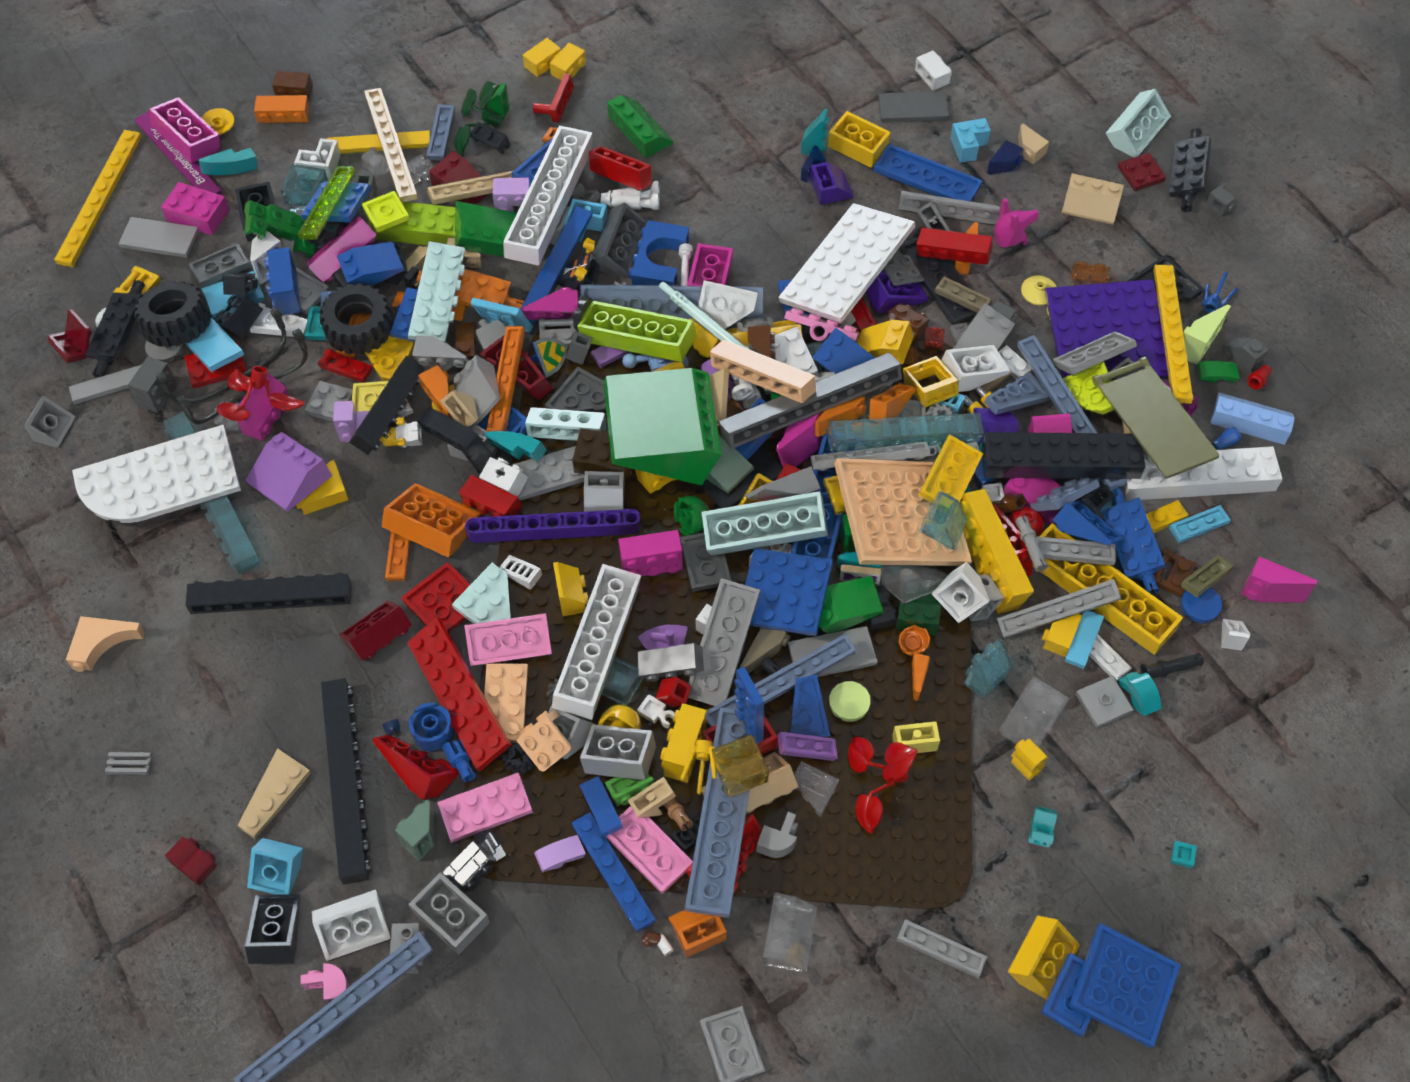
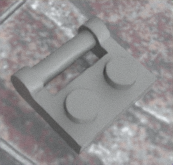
[539,317,577,348]

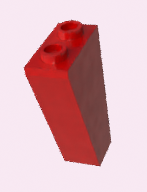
[993,504,1033,577]

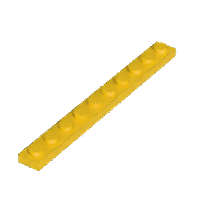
[54,130,142,267]
[1153,265,1193,404]

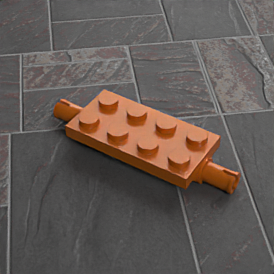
[417,269,524,309]

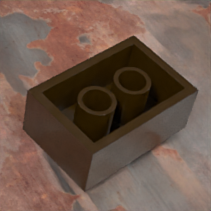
[572,428,633,481]

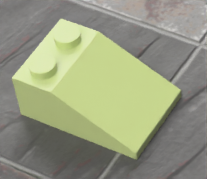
[1183,304,1231,365]

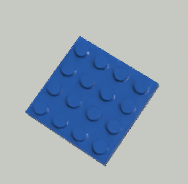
[745,548,833,636]
[1069,923,1180,1048]

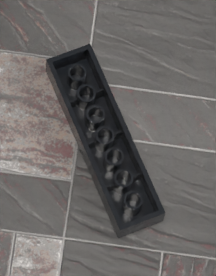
[982,432,1145,479]

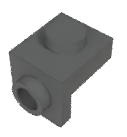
[571,183,601,203]

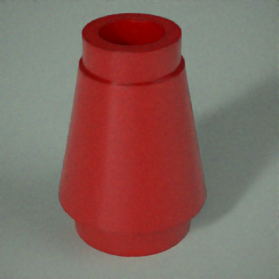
[1247,365,1272,390]

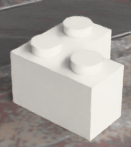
[294,138,341,180]

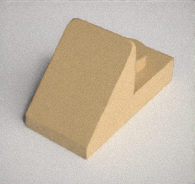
[628,777,676,818]

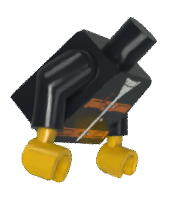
[557,238,600,292]

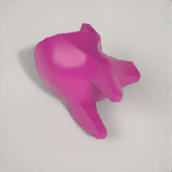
[994,198,1039,247]

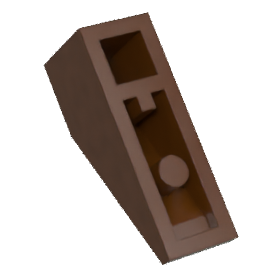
[455,322,476,370]

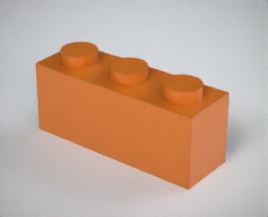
[254,95,310,123]

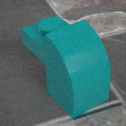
[1119,672,1162,716]
[1028,805,1057,848]

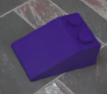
[866,271,929,313]

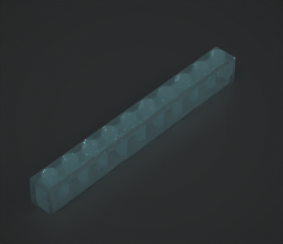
[163,412,261,574]

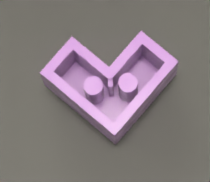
[493,178,530,212]
[333,401,369,442]

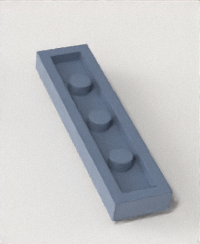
[426,104,455,161]

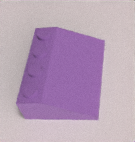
[245,432,332,512]

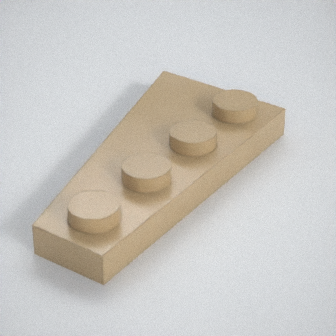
[238,748,311,840]

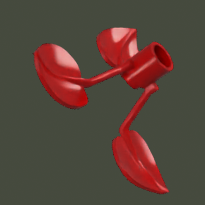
[217,366,305,421]
[848,737,918,833]

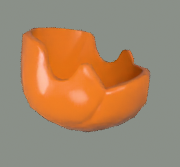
[898,625,930,656]

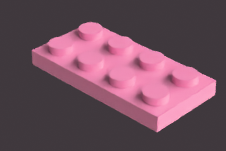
[464,613,552,666]
[437,773,533,843]
[606,806,693,894]

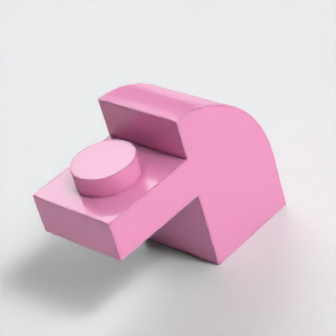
[301,964,350,1004]

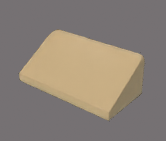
[405,247,428,271]

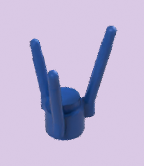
[1202,272,1238,313]

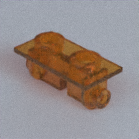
[1071,261,1111,283]

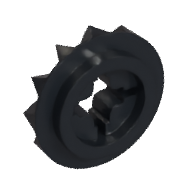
[502,743,535,774]

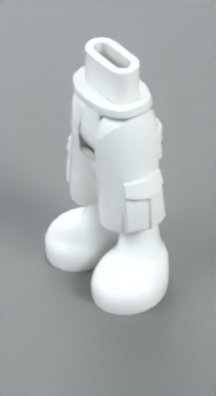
[601,181,660,210]
[731,375,761,409]

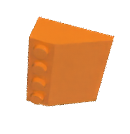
[381,483,481,558]

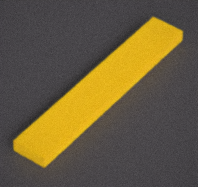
[327,130,430,154]

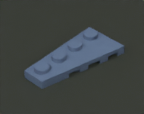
[984,372,1050,415]

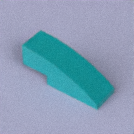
[199,148,258,175]
[484,431,547,462]

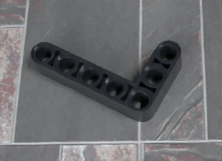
[417,408,497,475]

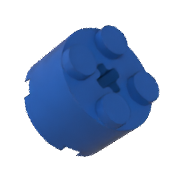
[409,703,454,751]

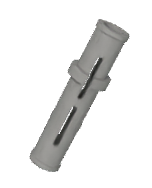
[1015,516,1048,572]

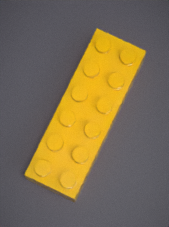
[957,489,1034,615]

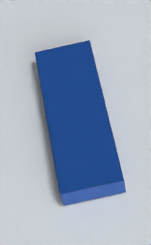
[579,776,623,837]

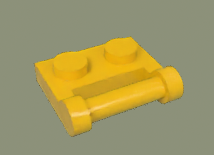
[113,266,161,295]

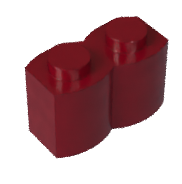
[165,836,217,886]

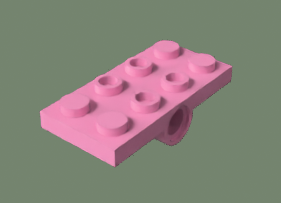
[784,308,859,341]

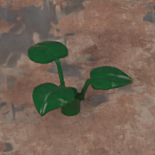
[454,81,502,157]

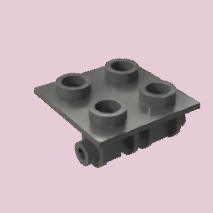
[882,254,924,286]

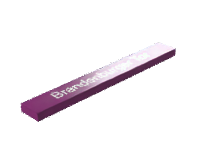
[134,111,222,195]

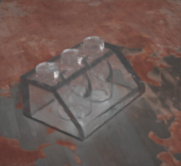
[763,893,817,973]

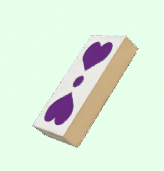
[840,564,881,585]

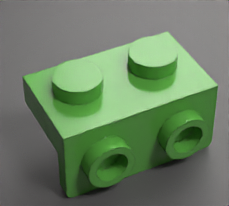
[605,774,654,806]

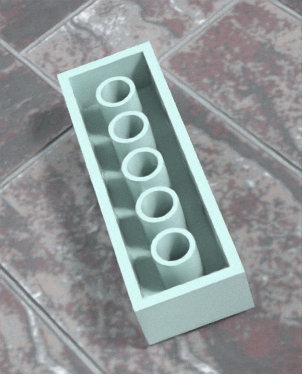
[702,492,828,556]

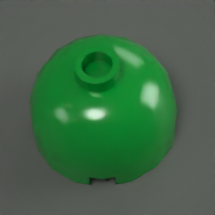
[674,496,710,536]

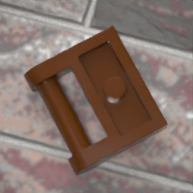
[1154,548,1196,597]

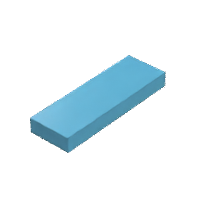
[1169,505,1231,544]
[1064,610,1104,669]

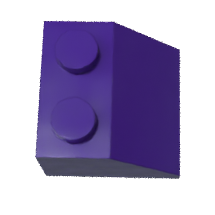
[973,408,1019,445]

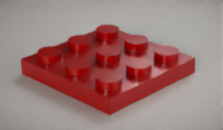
[401,562,470,633]

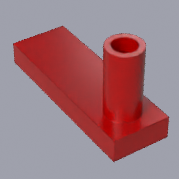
[533,74,574,123]

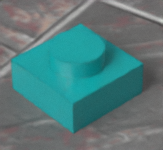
[1170,841,1197,869]

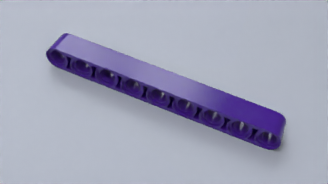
[465,509,641,543]

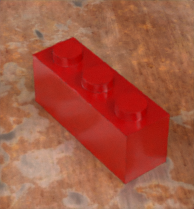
[458,475,522,517]

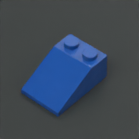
[337,242,404,286]
[812,327,875,374]
[1052,500,1124,545]

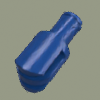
[442,739,476,783]

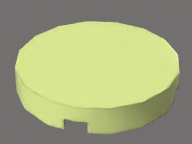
[829,681,871,722]

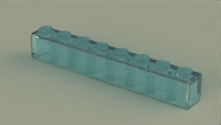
[827,413,984,452]

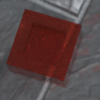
[924,327,945,348]

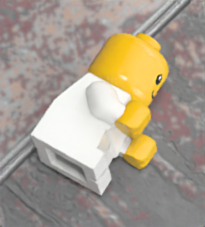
[380,417,423,448]

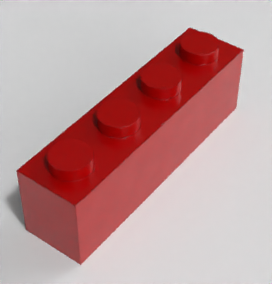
[588,146,652,191]
[917,228,993,265]

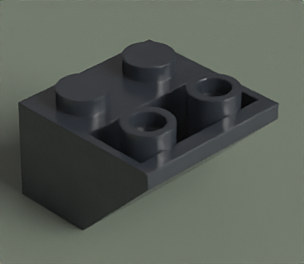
[216,295,263,339]

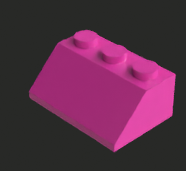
[238,372,289,441]

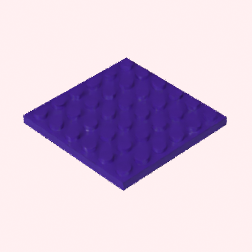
[1045,279,1169,379]

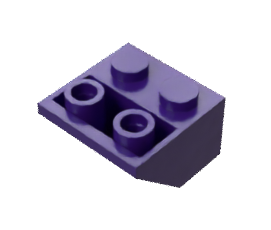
[810,162,853,205]

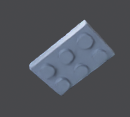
[1030,478,1100,511]

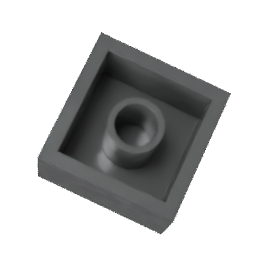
[128,356,177,413]

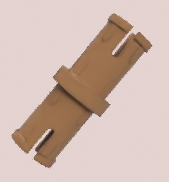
[663,798,693,831]

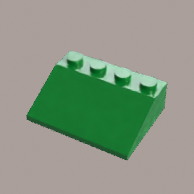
[455,201,517,257]

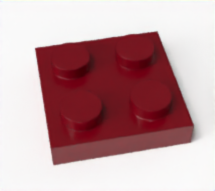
[1118,153,1166,192]

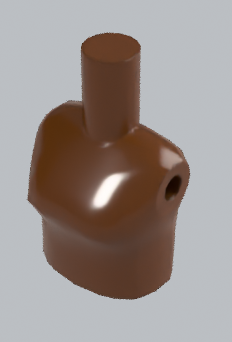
[992,493,1026,514]

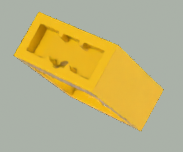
[903,356,958,407]

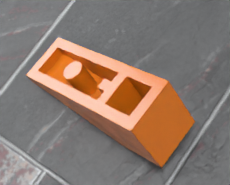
[418,365,452,419]
[869,383,916,426]
[815,396,866,437]

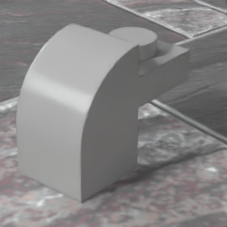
[756,812,798,858]

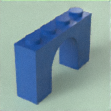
[629,220,689,286]

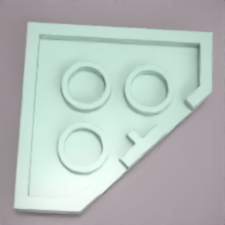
[452,563,511,624]

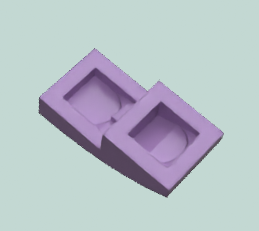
[534,835,586,872]

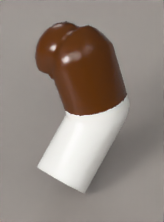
[641,931,674,956]

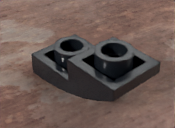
[670,809,702,853]

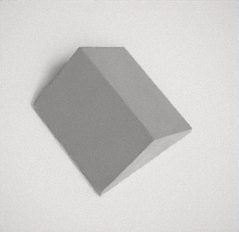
[24,395,76,447]

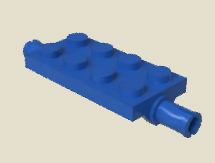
[1102,488,1166,595]

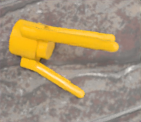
[681,740,717,794]

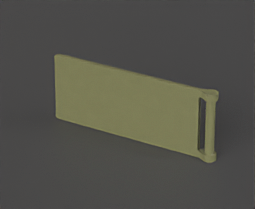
[1092,356,1219,479]

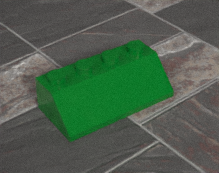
[607,95,674,158]

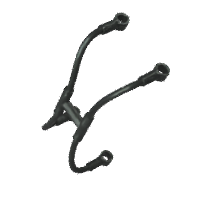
[155,307,308,424]

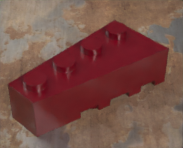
[480,335,553,400]

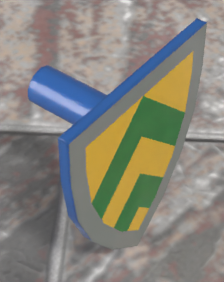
[531,338,568,378]

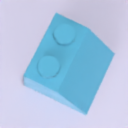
[247,838,303,895]

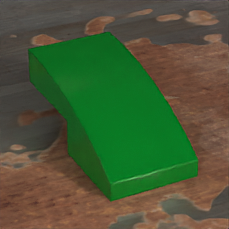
[1197,361,1240,383]

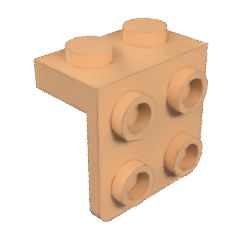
[516,709,572,772]

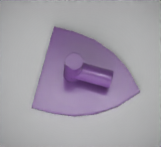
[638,625,688,650]

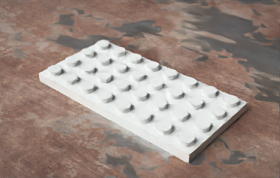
[779,203,915,323]

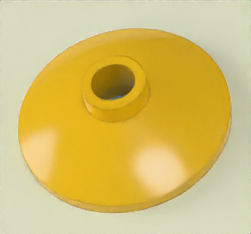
[201,108,234,135]

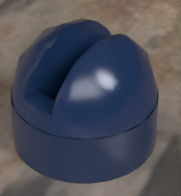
[382,718,400,735]

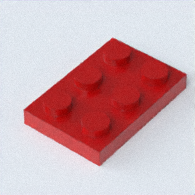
[184,341,247,389]

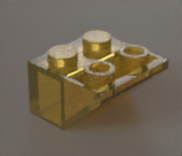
[712,734,769,797]

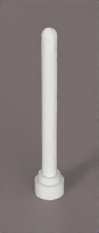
[679,244,693,286]

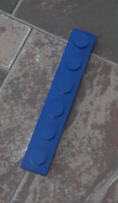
[572,813,656,933]

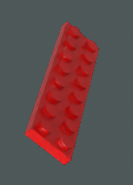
[407,617,512,770]

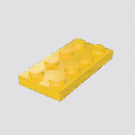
[918,434,983,514]

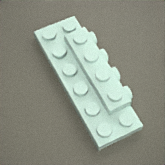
[408,241,465,343]

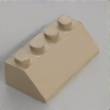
[701,752,798,814]

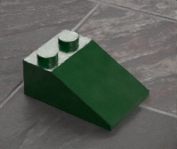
[896,576,942,636]

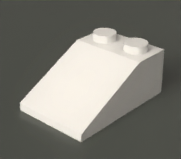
[941,345,1010,392]

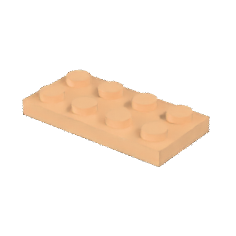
[484,664,528,743]

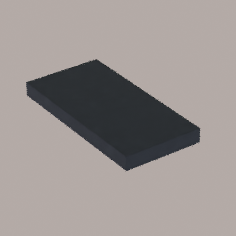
[700,445,783,509]

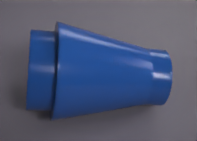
[1212,427,1242,450]

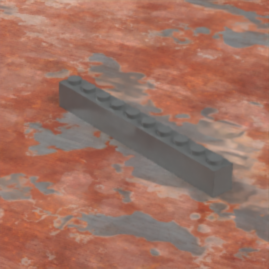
[719,353,902,449]

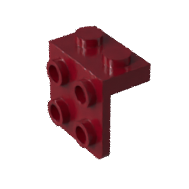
[48,309,91,363]

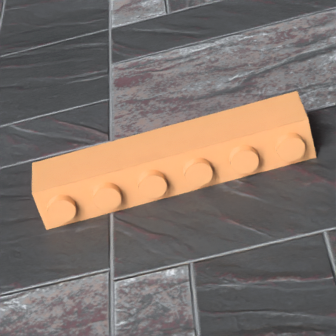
[710,340,816,403]

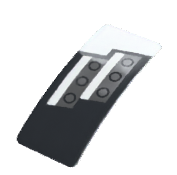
[474,829,506,861]

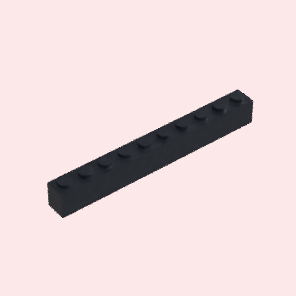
[321,678,372,885]

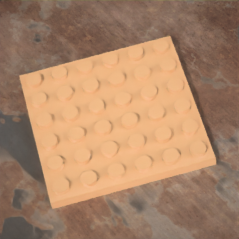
[834,458,972,566]

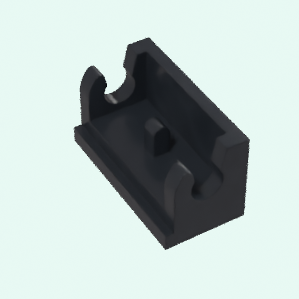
[470,122,511,154]

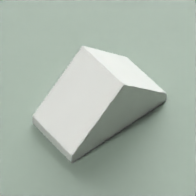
[1221,619,1250,651]

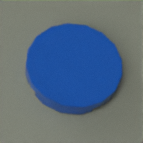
[1180,588,1222,623]

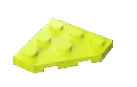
[1063,361,1114,415]

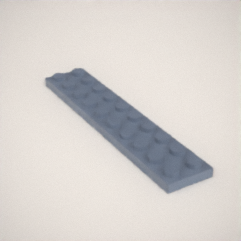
[581,284,763,324]
[685,707,757,918]

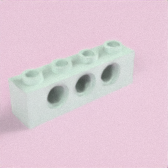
[525,408,607,441]

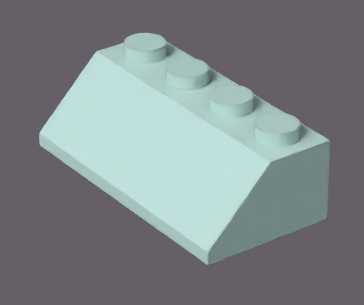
[1106,89,1171,157]

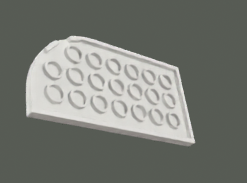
[72,425,241,523]

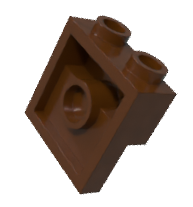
[881,303,929,343]

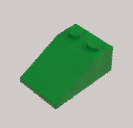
[820,576,884,634]

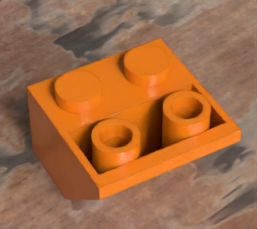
[668,910,727,958]

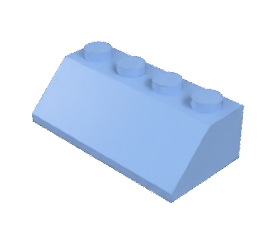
[1210,392,1295,445]

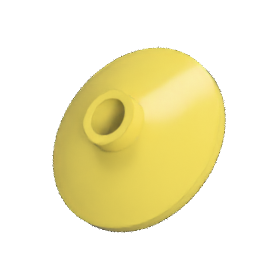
[1021,276,1056,305]

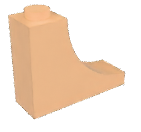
[66,616,145,672]

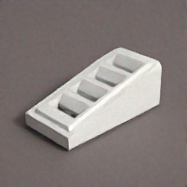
[499,555,542,590]

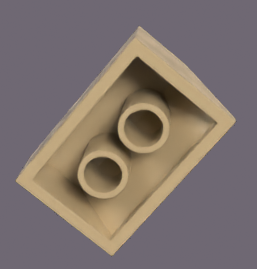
[1062,174,1124,225]

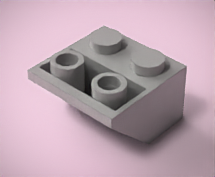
[584,471,625,512]

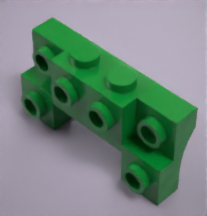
[244,200,315,258]

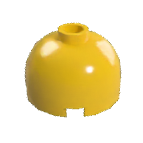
[598,705,641,729]

